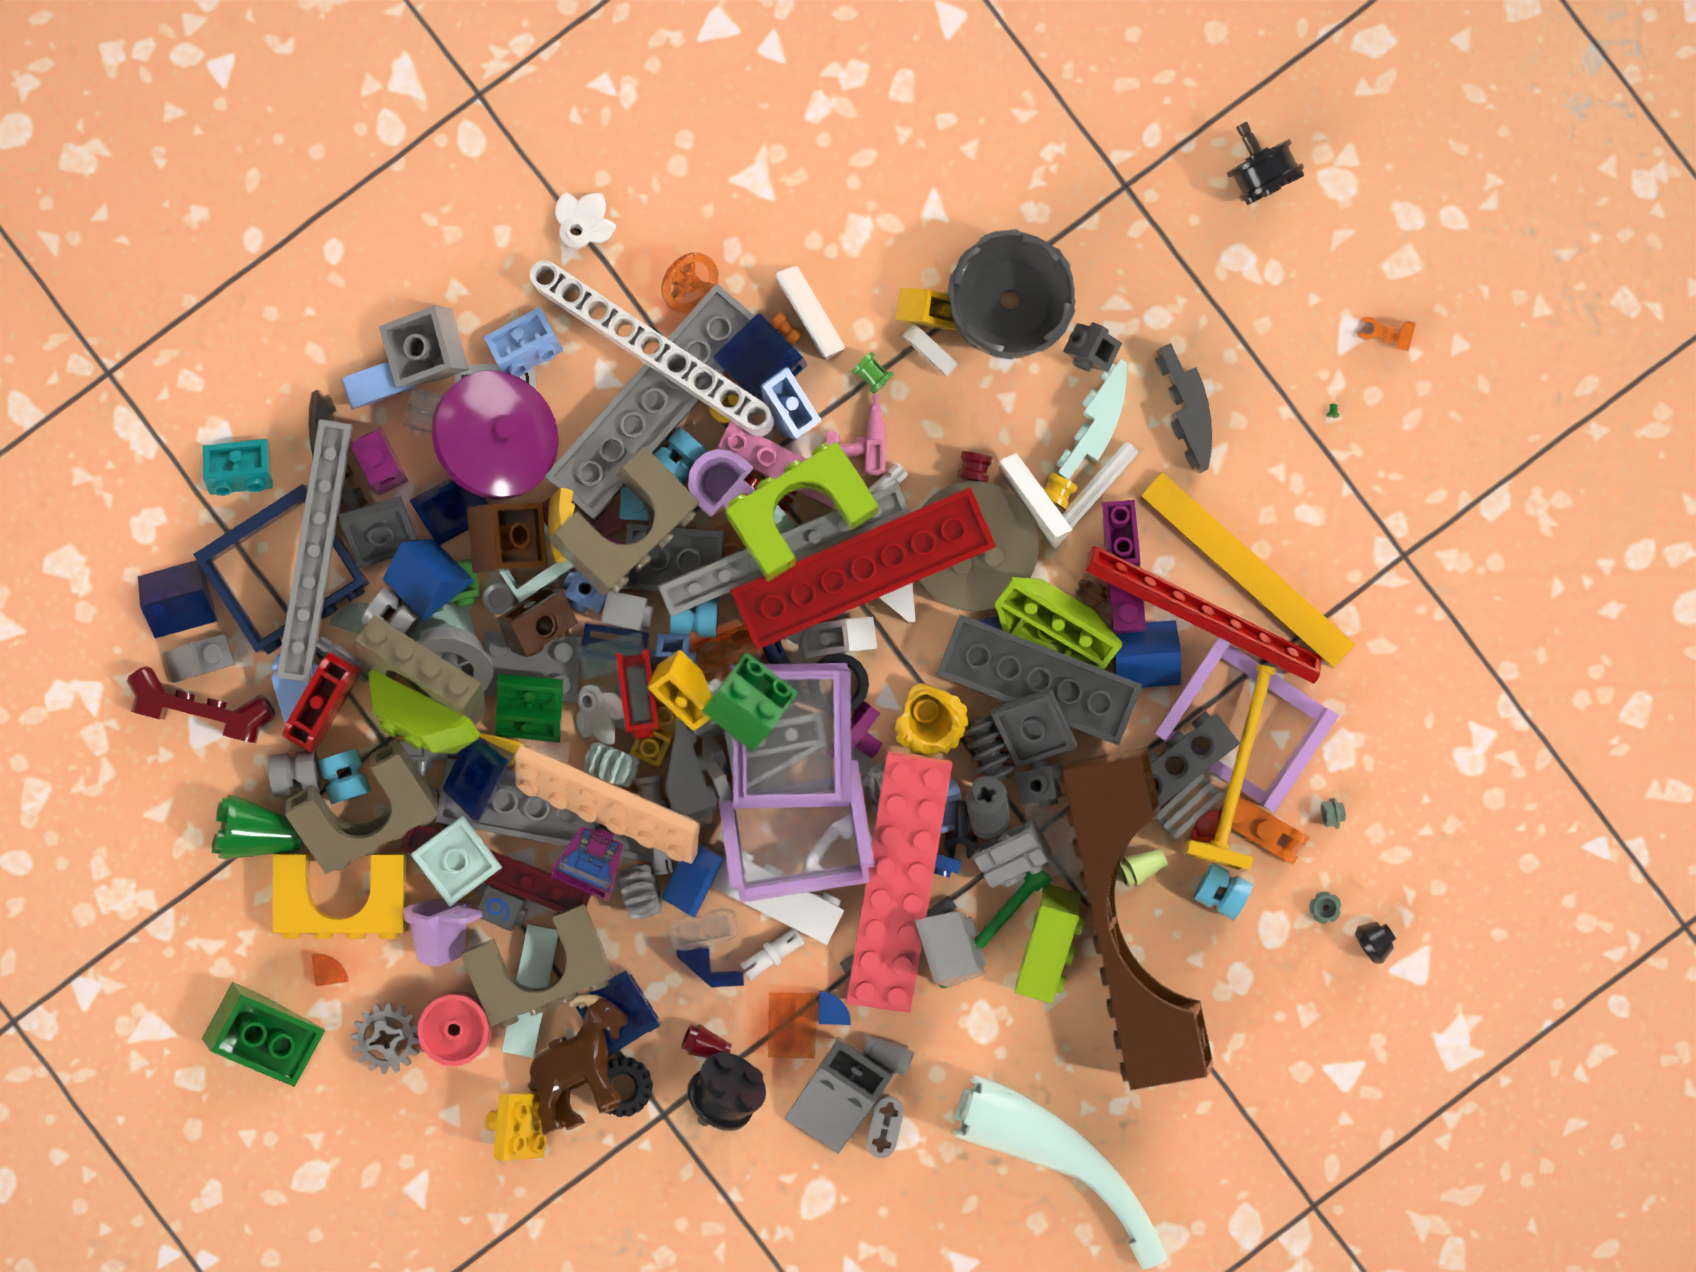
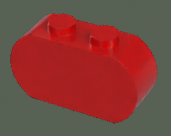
[282,652,360,753]

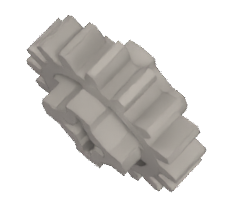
[350,1002,420,1074]

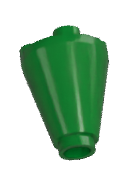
[211,794,302,859]

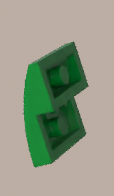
[495,674,563,742]

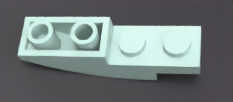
[1056,359,1127,480]

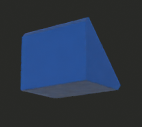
[383,538,474,621]
[1111,620,1181,688]
[661,843,726,917]

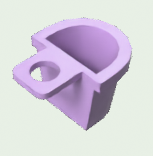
[688,449,756,517]
[404,899,482,967]

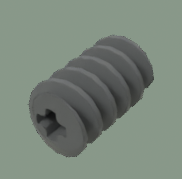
[963,715,1016,780]
[966,776,1010,840]

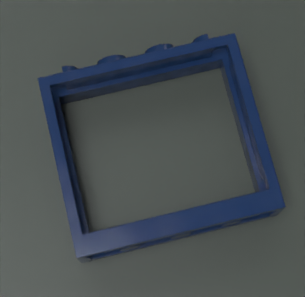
[193,484,370,655]

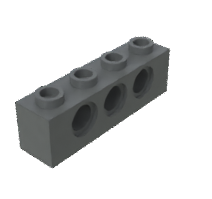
[1149,711,1240,807]

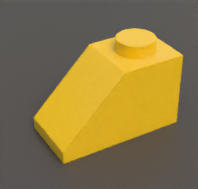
[895,288,959,332]
[647,649,711,731]

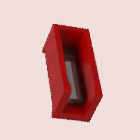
[616,649,661,739]

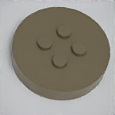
[919,481,1039,611]

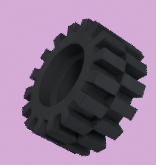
[607,1056,653,1117]

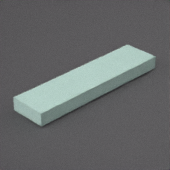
[502,924,559,1058]

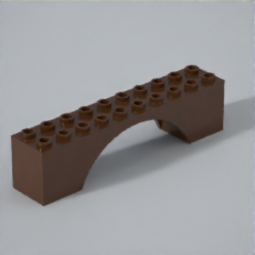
[1059,747,1214,1090]

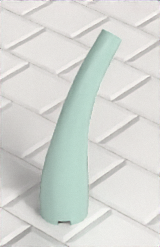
[952,1074,1168,1270]

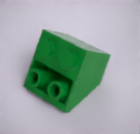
[701,652,798,751]

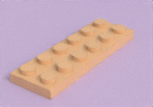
[515,745,699,864]

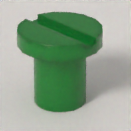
[1327,404,1340,418]

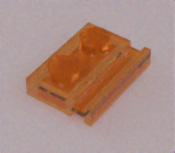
[693,624,764,675]
[768,992,816,1059]

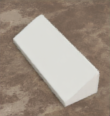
[776,266,845,360]
[999,453,1072,548]

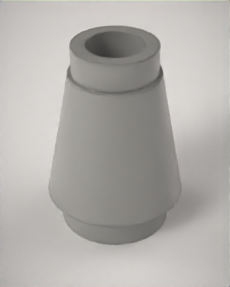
[864,1036,914,1076]

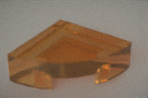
[311,953,349,986]

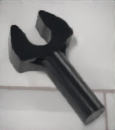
[944,800,978,859]

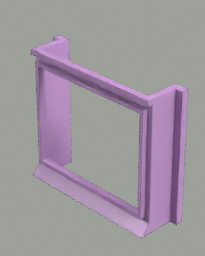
[1154,637,1340,813]

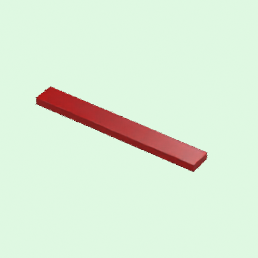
[1085,545,1321,684]

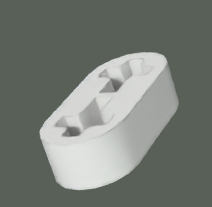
[902,324,958,377]

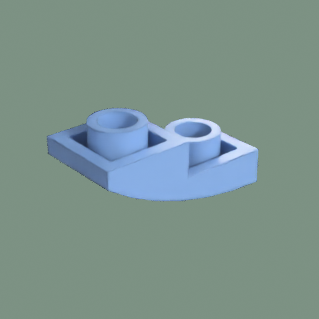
[341,362,417,410]

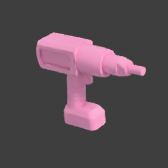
[826,395,886,476]

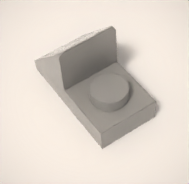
[164,634,236,683]

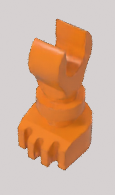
[1357,317,1416,352]

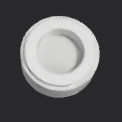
[482,582,516,615]

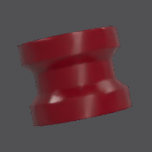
[957,451,993,482]

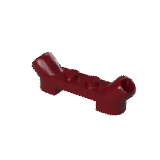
[127,666,275,743]

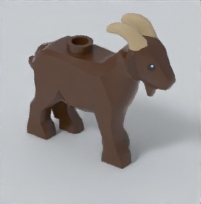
[527,993,628,1136]

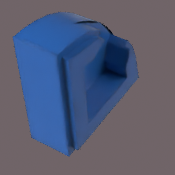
[819,991,851,1025]

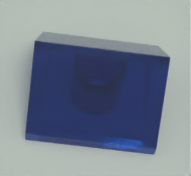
[410,477,489,545]
[138,560,218,639]
[442,737,515,822]

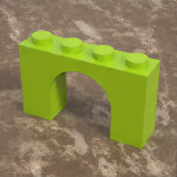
[726,441,879,581]

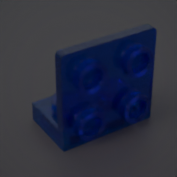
[714,314,808,403]
[576,968,662,1057]

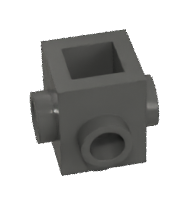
[1063,322,1122,372]
[1014,759,1067,807]

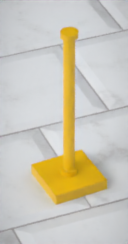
[1181,664,1276,871]

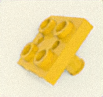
[485,1092,547,1161]

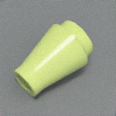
[1118,848,1168,887]

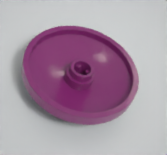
[432,371,559,500]

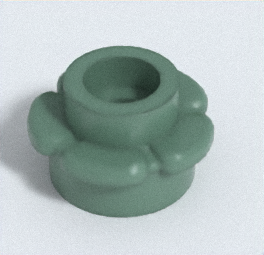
[1321,798,1346,829]
[1309,892,1341,924]

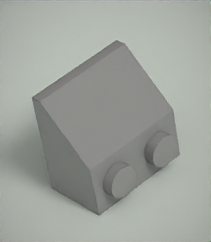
[379,305,469,388]
[915,911,987,987]

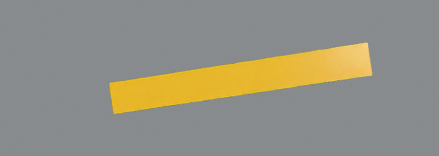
[1140,472,1355,668]

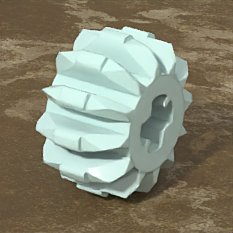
[583,742,640,787]

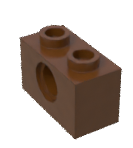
[496,586,578,657]

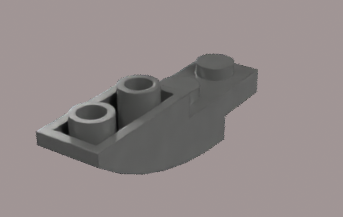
[1155,343,1212,474]

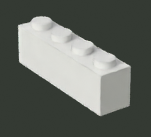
[710,850,845,945]

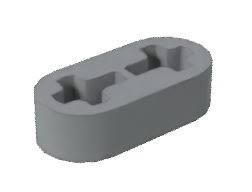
[867,1096,903,1158]

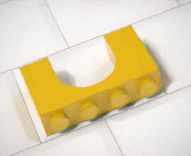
[273,853,407,939]

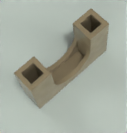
[548,446,700,596]
[355,615,487,726]
[285,740,439,874]
[461,902,614,1028]

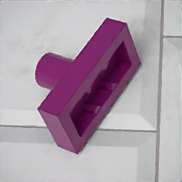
[825,701,882,759]

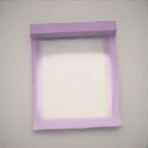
[730,663,852,808]
[718,760,874,903]

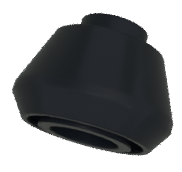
[1355,922,1396,964]

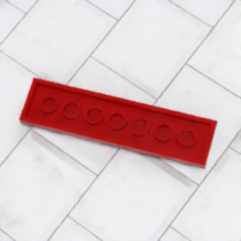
[730,487,996,650]

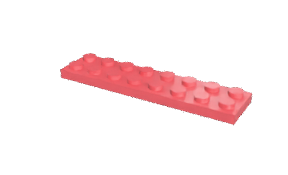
[846,751,952,1013]

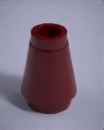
[681,1024,732,1058]

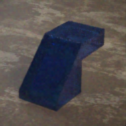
[677,946,745,988]

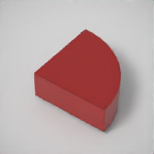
[1190,808,1222,843]

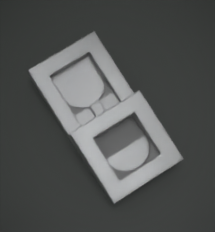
[702,732,733,802]

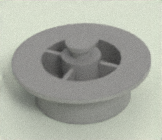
[404,626,493,698]

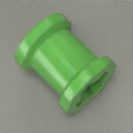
[851,351,894,394]

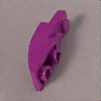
[1102,500,1146,634]

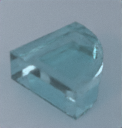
[330,602,370,634]

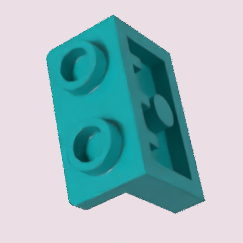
[203,439,273,496]

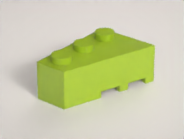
[1015,884,1084,1004]

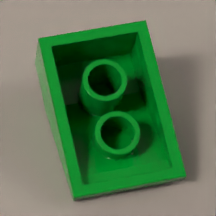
[202,982,325,1087]

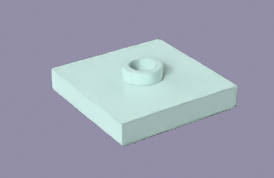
[411,815,502,907]

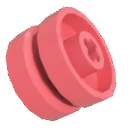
[417,991,493,1066]

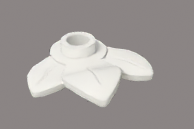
[555,192,616,249]
[576,684,624,745]

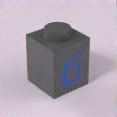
[477,885,528,931]

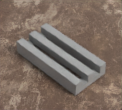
[1155,773,1223,840]

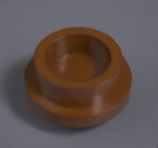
[1076,578,1107,607]

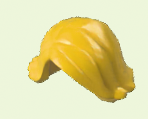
[894,683,968,758]

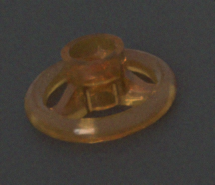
[661,252,719,313]

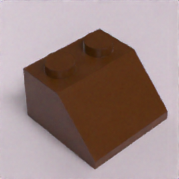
[467,502,548,573]

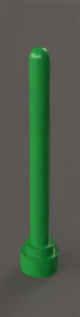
[938,870,1053,989]

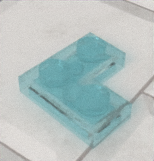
[577,632,648,702]

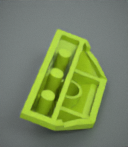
[995,577,1122,670]
[368,669,480,754]

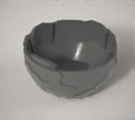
[947,229,1075,360]

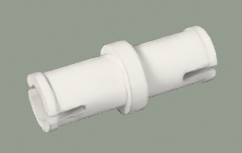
[740,928,805,981]

